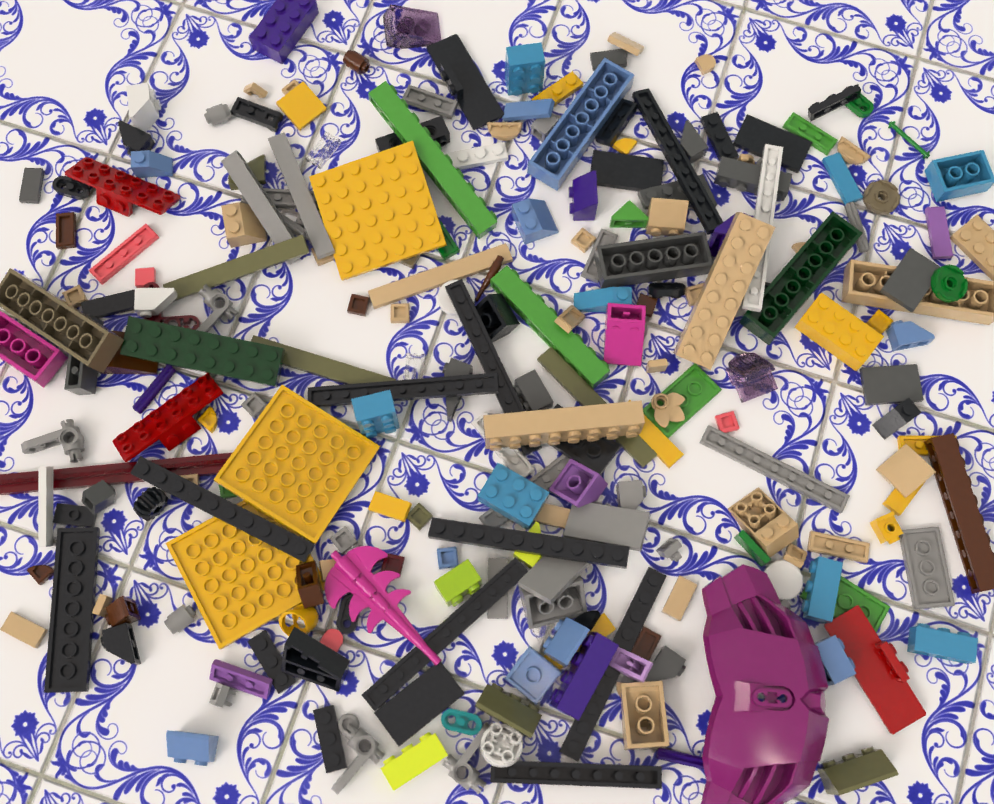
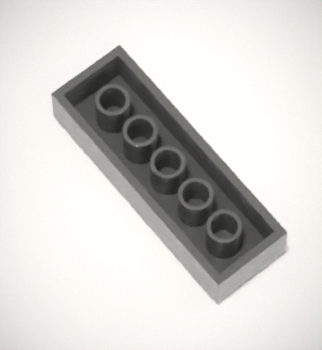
[594,231,713,289]

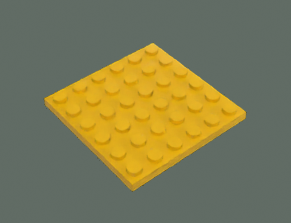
[309,141,447,281]
[214,385,380,545]
[166,500,325,650]

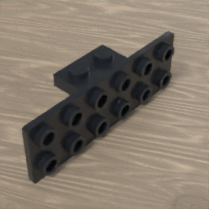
[427,34,504,130]

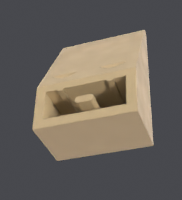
[728,487,799,558]

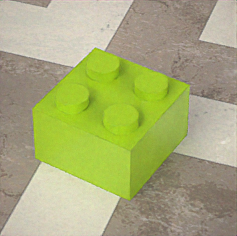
[434,559,482,607]

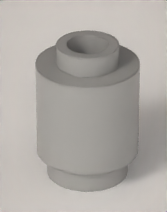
[204,103,232,126]
[164,604,196,634]

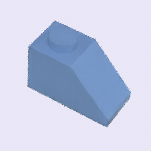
[131,150,173,178]
[886,320,935,351]

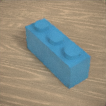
[801,556,843,624]
[907,623,978,664]

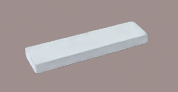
[471,411,535,478]
[38,466,54,547]

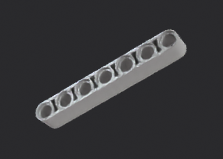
[221,150,302,265]

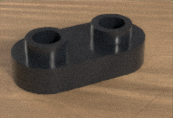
[52,176,90,200]
[648,282,686,298]
[336,593,361,634]

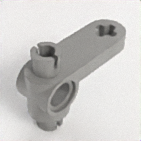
[197,284,238,332]
[21,419,85,463]
[331,723,385,794]
[442,723,490,794]

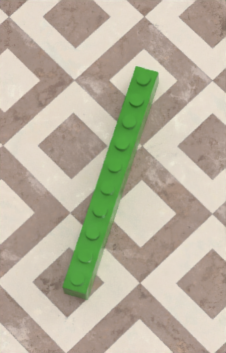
[368,81,498,239]

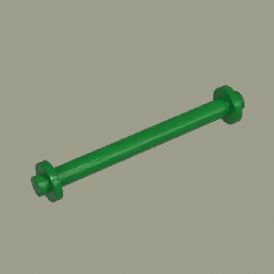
[888,121,930,159]

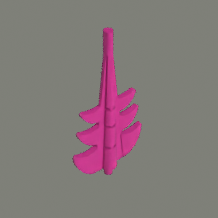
[324,546,441,666]

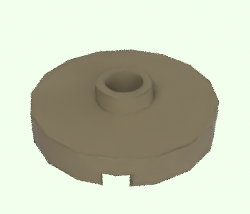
[863,180,901,215]

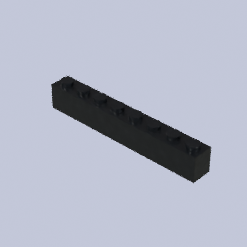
[490,761,662,789]

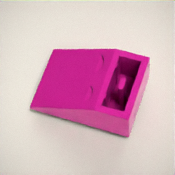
[603,303,646,367]

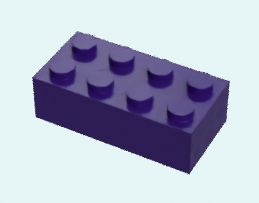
[249,0,319,64]
[550,631,619,721]

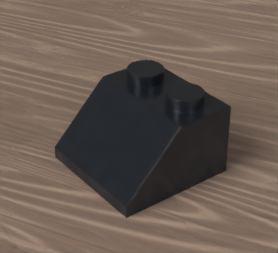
[475,293,520,343]

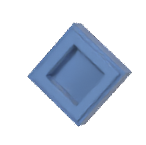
[437,546,459,570]

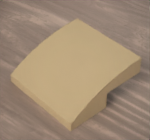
[876,444,936,498]

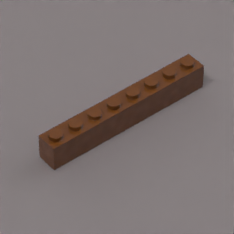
[924,433,994,594]

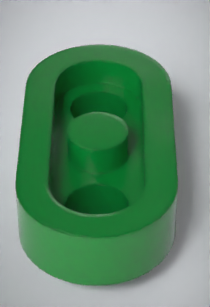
[845,94,874,118]

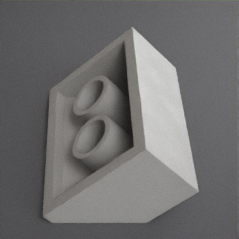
[519,575,587,629]

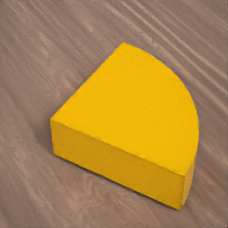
[612,138,637,155]
[197,406,218,433]

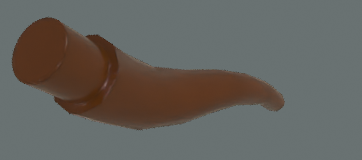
[475,255,504,302]

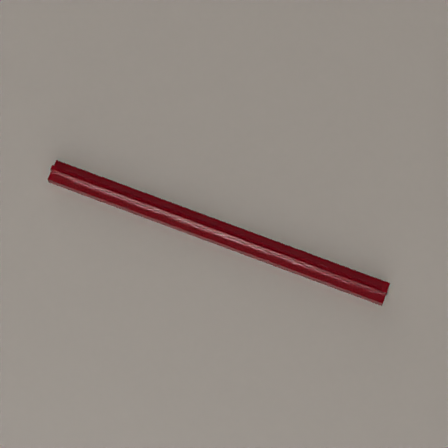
[0,452,233,495]

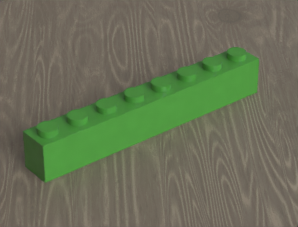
[490,266,610,389]

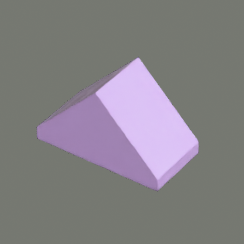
[609,647,653,683]

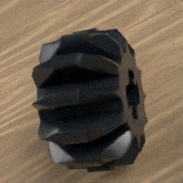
[133,487,168,521]

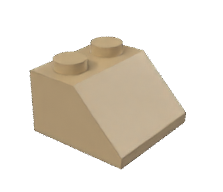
[646,198,689,236]
[221,202,267,248]

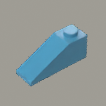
[574,287,632,312]

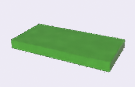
[643,363,722,438]
[799,576,890,632]

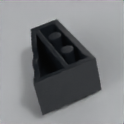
[281,627,350,692]

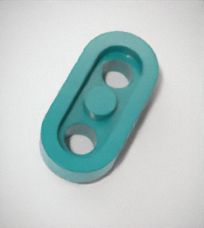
[441,709,482,735]

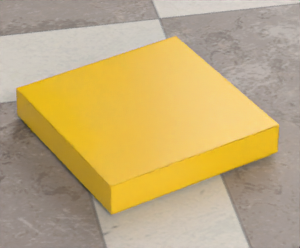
[276,81,327,131]

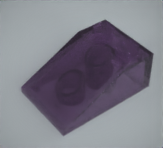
[383,4,442,49]

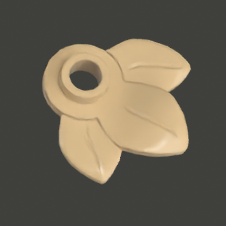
[651,392,685,428]

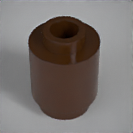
[343,50,370,75]

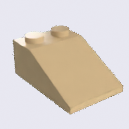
[620,681,670,750]

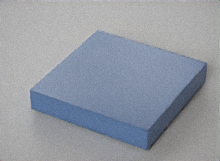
[504,646,562,705]

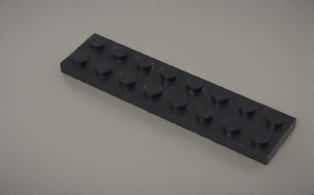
[44,527,100,693]

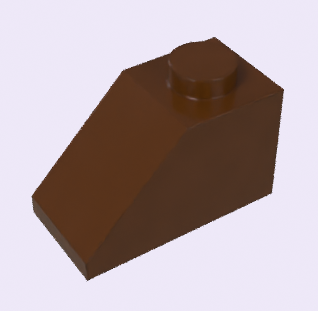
[296,560,324,609]
[105,596,141,627]

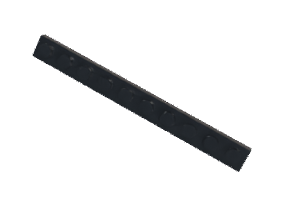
[632,88,723,235]
[445,279,542,456]
[308,372,499,407]
[130,456,315,563]
[428,517,630,569]
[362,557,528,711]
[559,567,667,762]

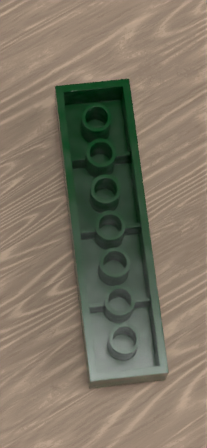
[739,211,863,345]
[120,316,285,388]

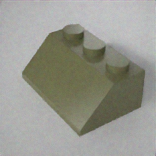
[475,683,542,738]
[817,746,899,796]

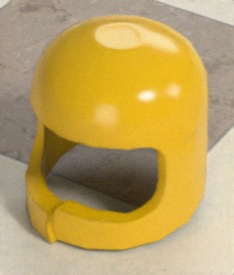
[279,603,319,636]

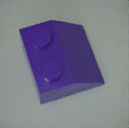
[568,171,598,221]

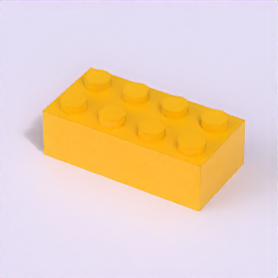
[794,292,884,371]

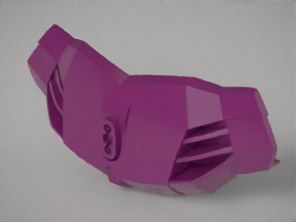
[701,564,829,804]

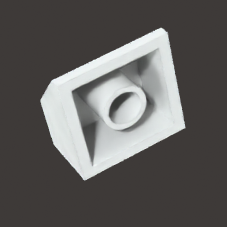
[126,83,161,132]

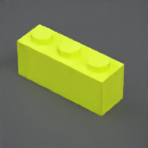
[381,732,448,791]

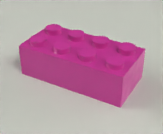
[0,311,68,388]

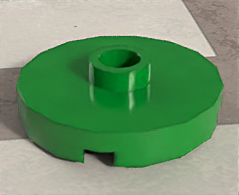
[931,264,968,303]

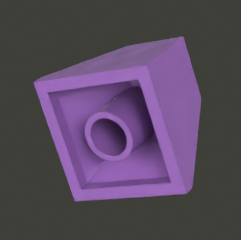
[549,459,608,508]

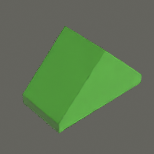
[610,200,648,228]

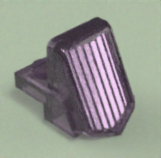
[725,353,778,403]

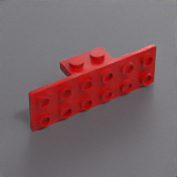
[65,157,180,217]
[112,373,223,462]
[824,605,926,735]

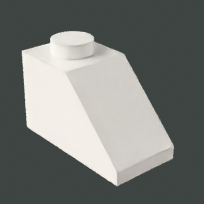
[134,288,177,318]

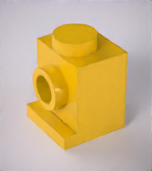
[870,511,903,544]

